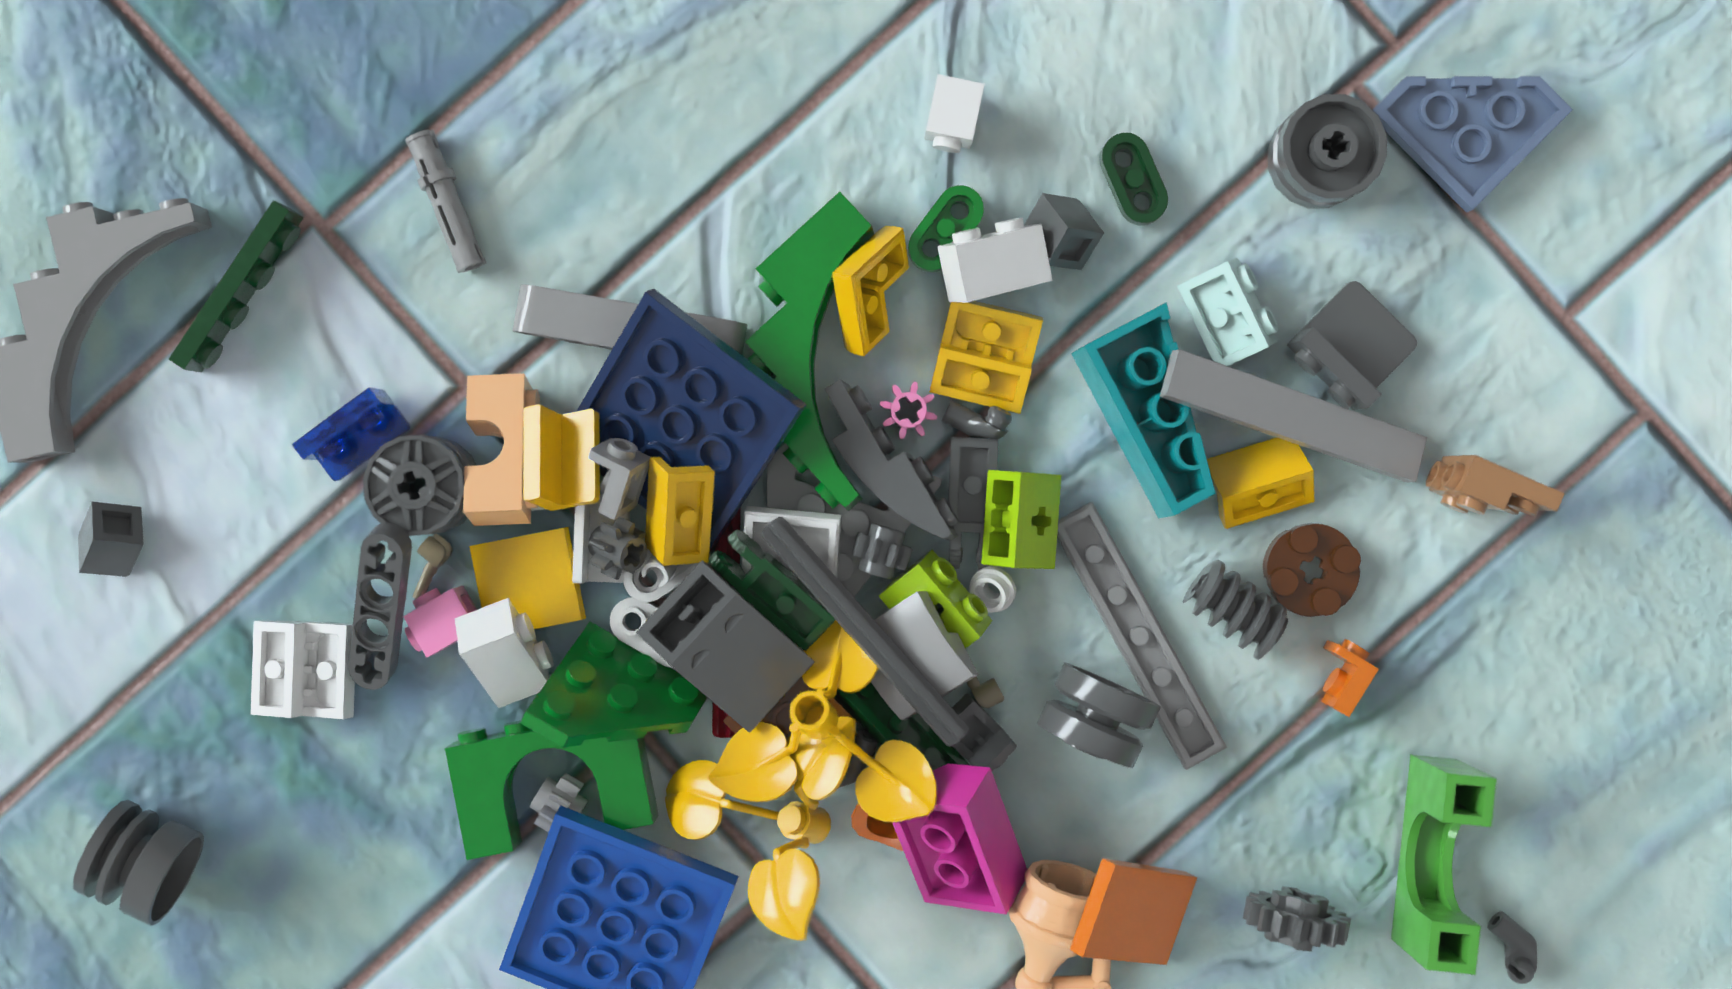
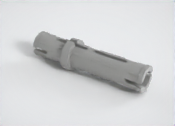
[405,130,486,273]

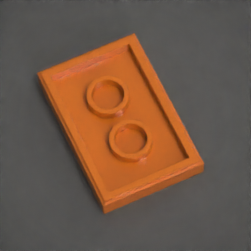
[1070,858,1198,965]

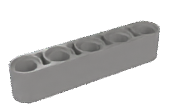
[513,284,747,355]

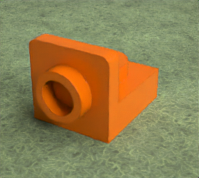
[1321,639,1379,717]

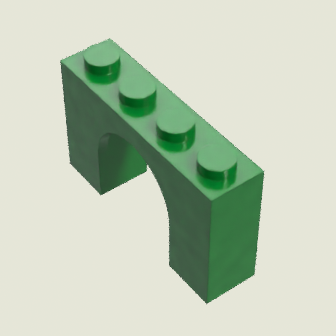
[445,720,659,860]

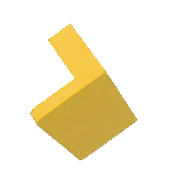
[523,404,600,511]
[1207,437,1315,529]
[645,457,715,566]

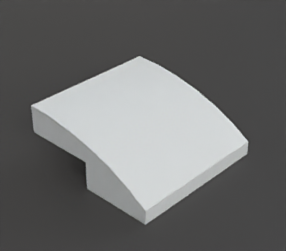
[251,620,355,719]

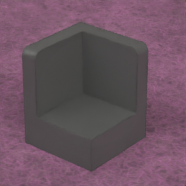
[1024,193,1104,270]
[78,501,144,577]

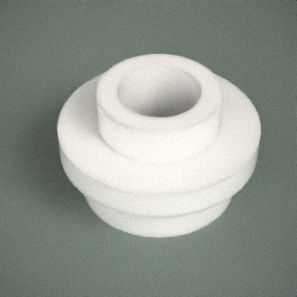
[969,566,1016,613]

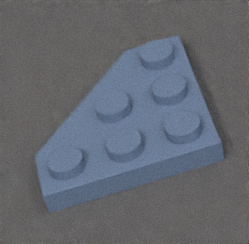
[1372,76,1573,213]

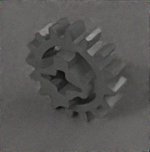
[1243,886,1351,951]

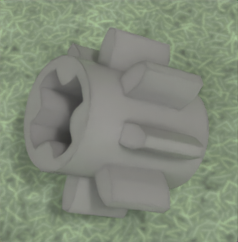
[530,773,589,832]

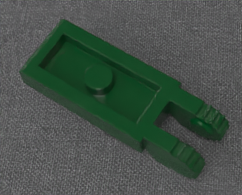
[709,529,836,651]

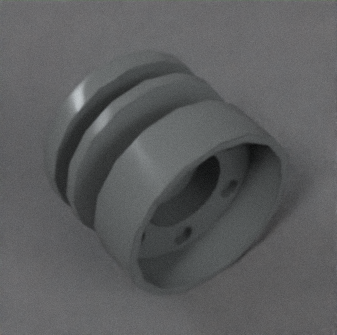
[363,435,476,536]
[73,800,204,926]

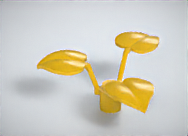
[708,621,937,823]
[665,717,856,941]

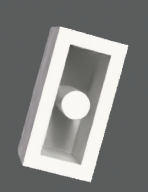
[937,218,1053,303]
[454,598,554,708]

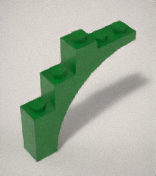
[745,191,874,511]

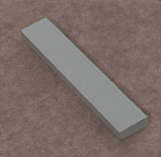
[1160,349,1427,483]
[1057,502,1227,770]

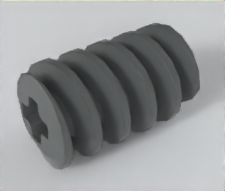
[1182,560,1288,660]

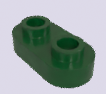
[1100,133,1168,226]

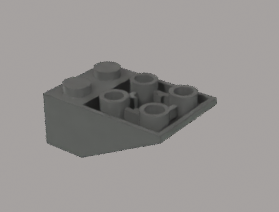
[636,561,815,733]

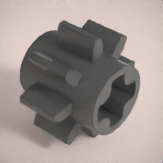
[588,517,647,580]
[852,523,913,579]

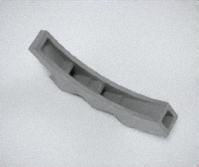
[0,198,212,463]

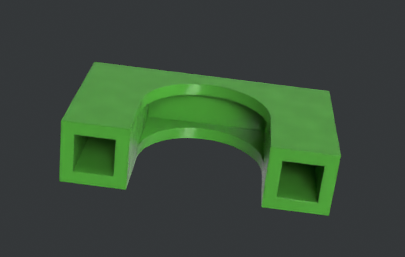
[1391,754,1497,975]

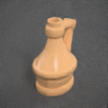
[1008,860,1111,989]

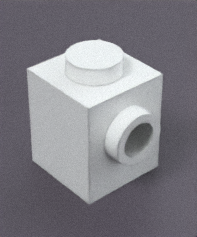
[924,74,985,153]

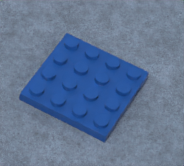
[499,805,739,989]

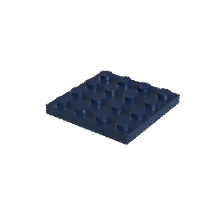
[576,289,807,552]

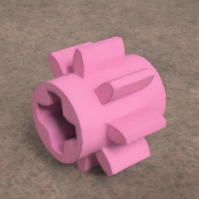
[879,381,937,440]

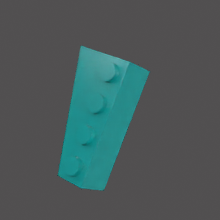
[1071,302,1216,519]

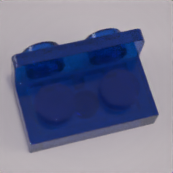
[291,387,410,481]

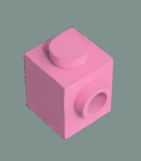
[403,585,477,658]

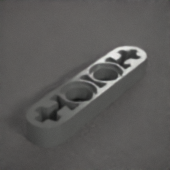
[348,522,412,690]

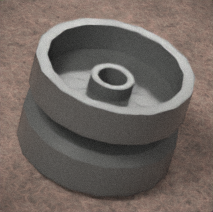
[1267,94,1387,209]
[1037,662,1161,768]

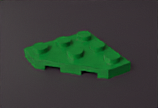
[520,621,707,748]

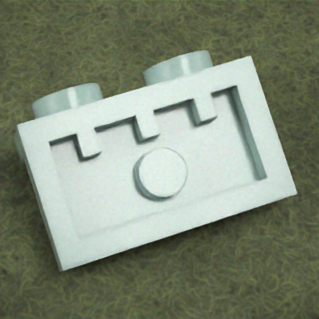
[1177,258,1278,366]

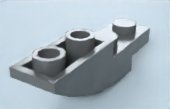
[825,379,959,540]

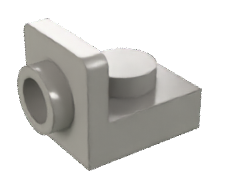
[588,438,650,520]

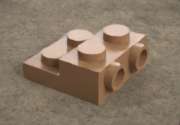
[1426,455,1565,516]

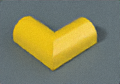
[832,226,909,357]

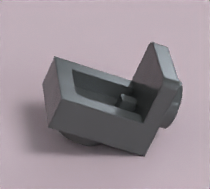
[952,693,1017,771]

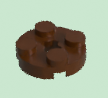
[1263,523,1361,617]

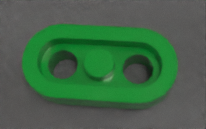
[908,185,984,272]

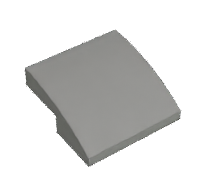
[871,591,978,721]

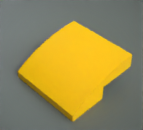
[929,301,1043,414]
[469,527,586,629]

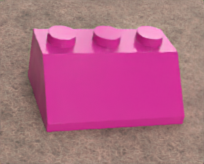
[893,763,1027,915]

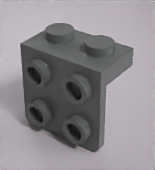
[1287,281,1417,410]

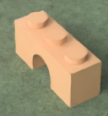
[463,373,540,526]

